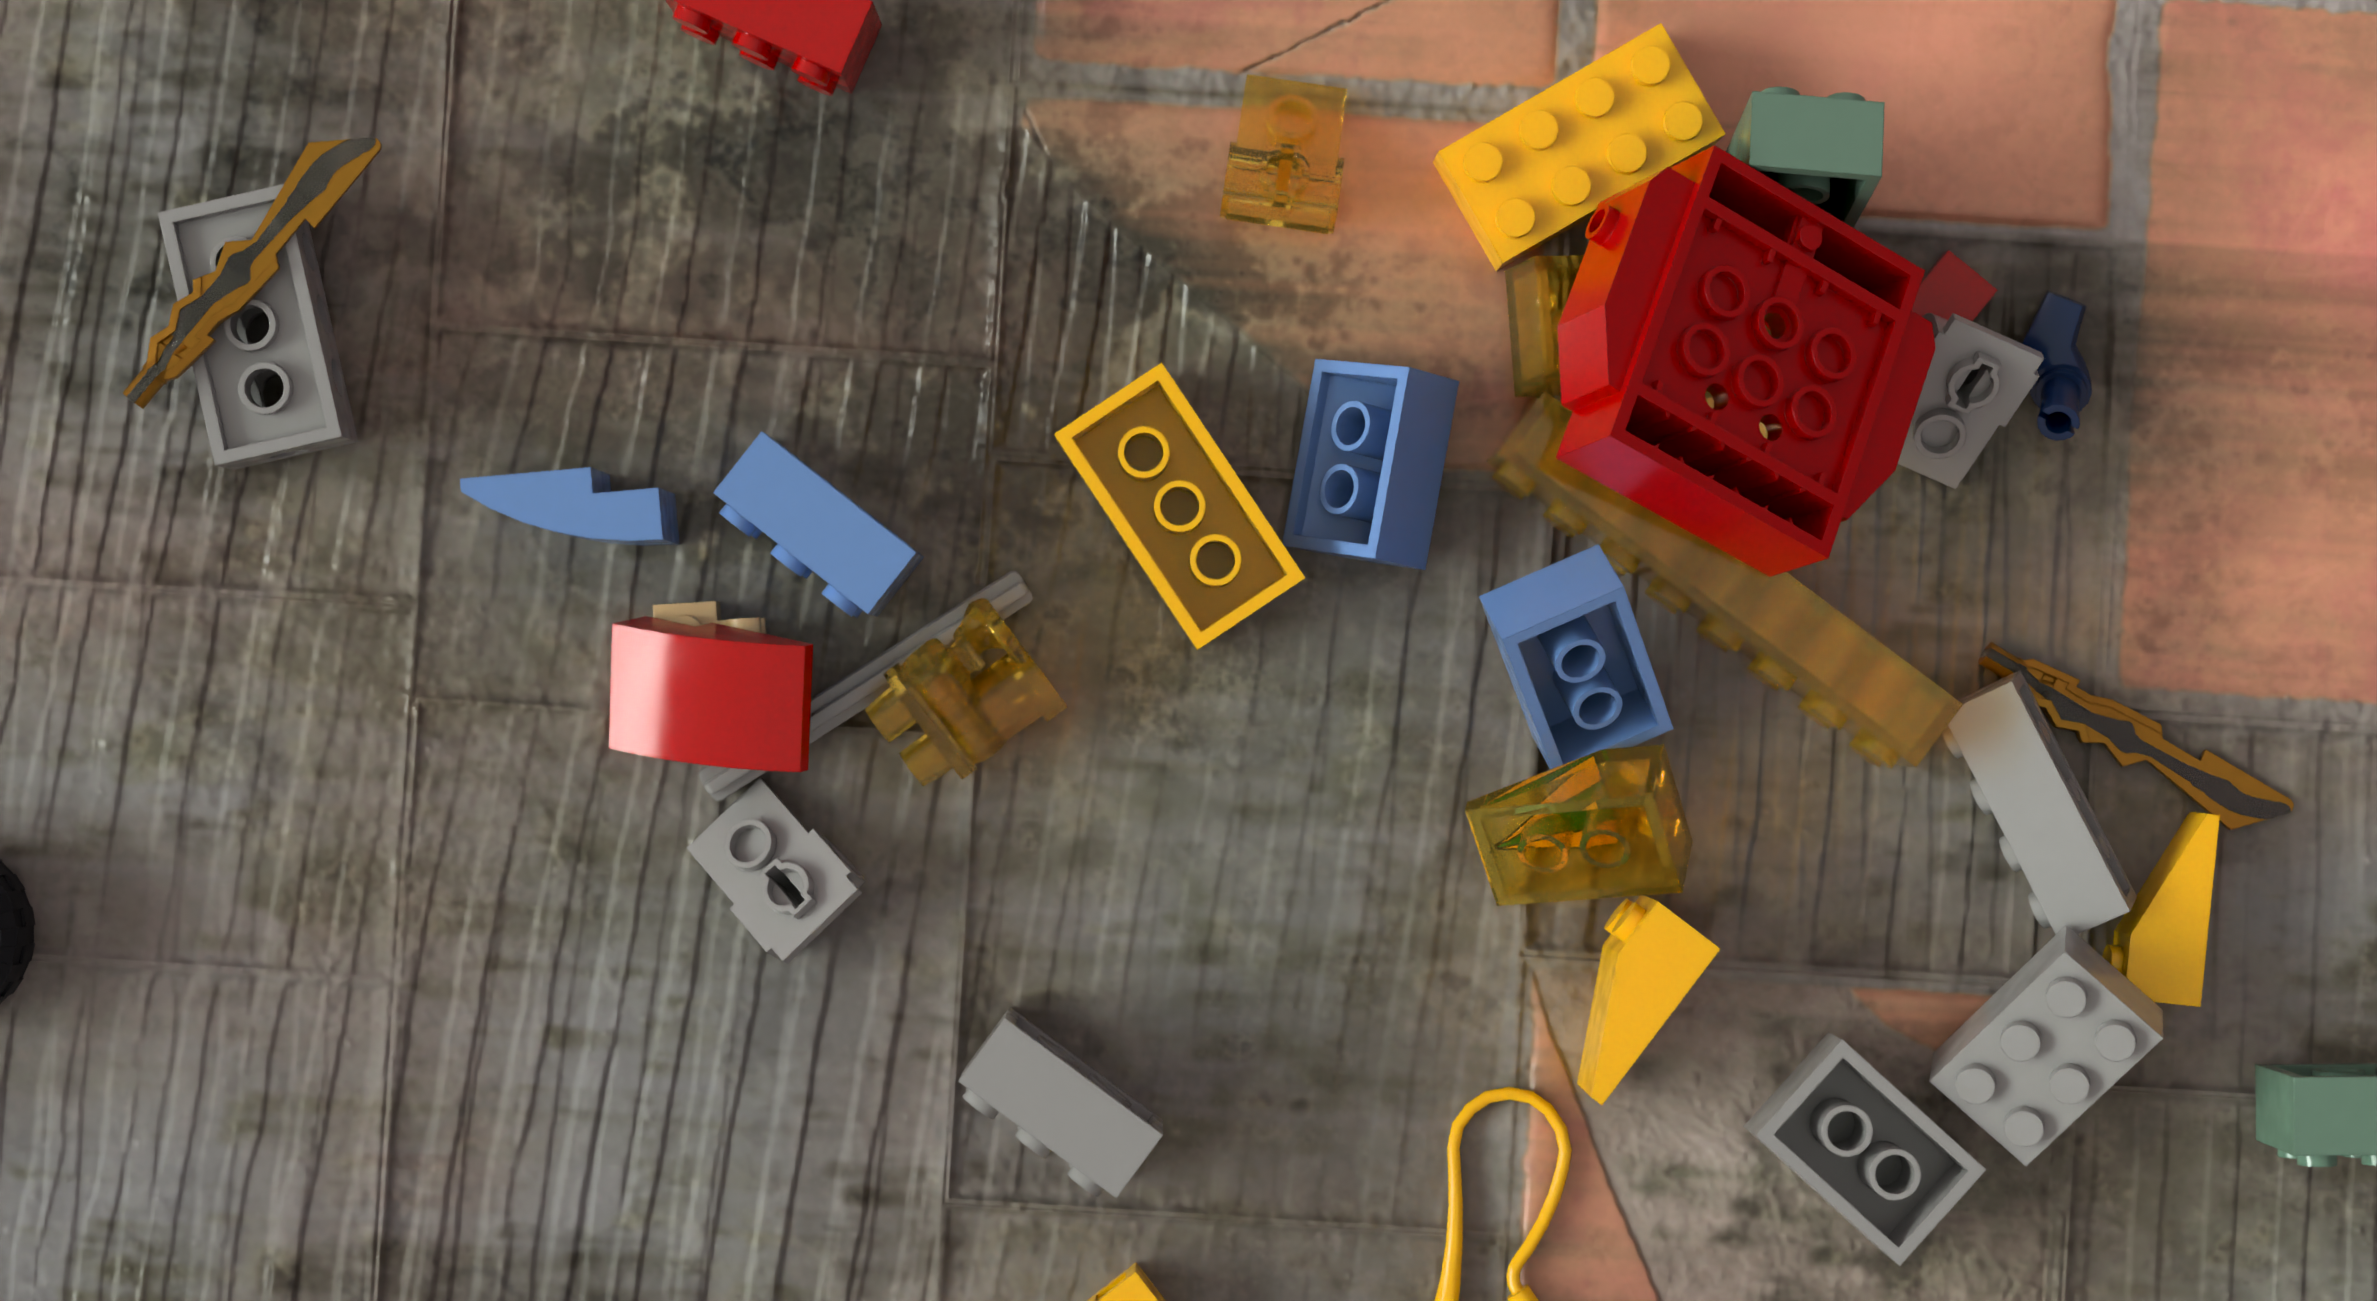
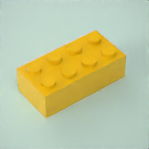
[1433,23,1726,271]
[1054,362,1305,650]

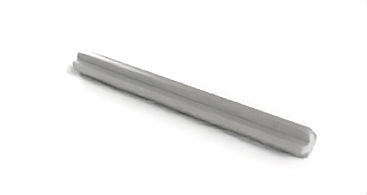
[699,571,1033,801]

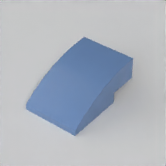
[460,467,680,546]

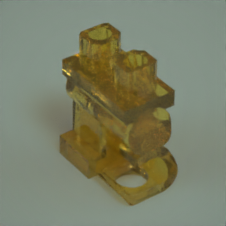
[865,598,1068,786]

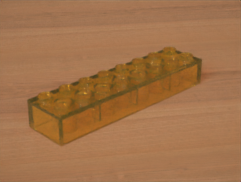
[1486,391,1963,769]

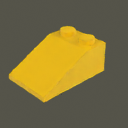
[1577,894,1720,1105]

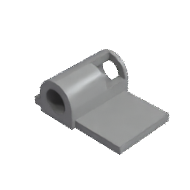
[1898,313,2044,489]
[687,778,866,964]

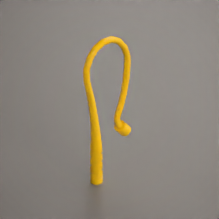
[1434,1087,1572,1301]

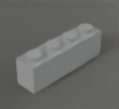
[1941,670,2137,934]

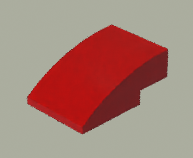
[609,616,813,772]

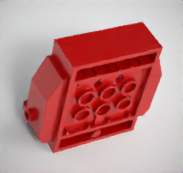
[1556,145,1936,577]

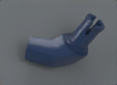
[2022,290,2092,441]

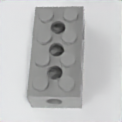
[158,184,358,470]

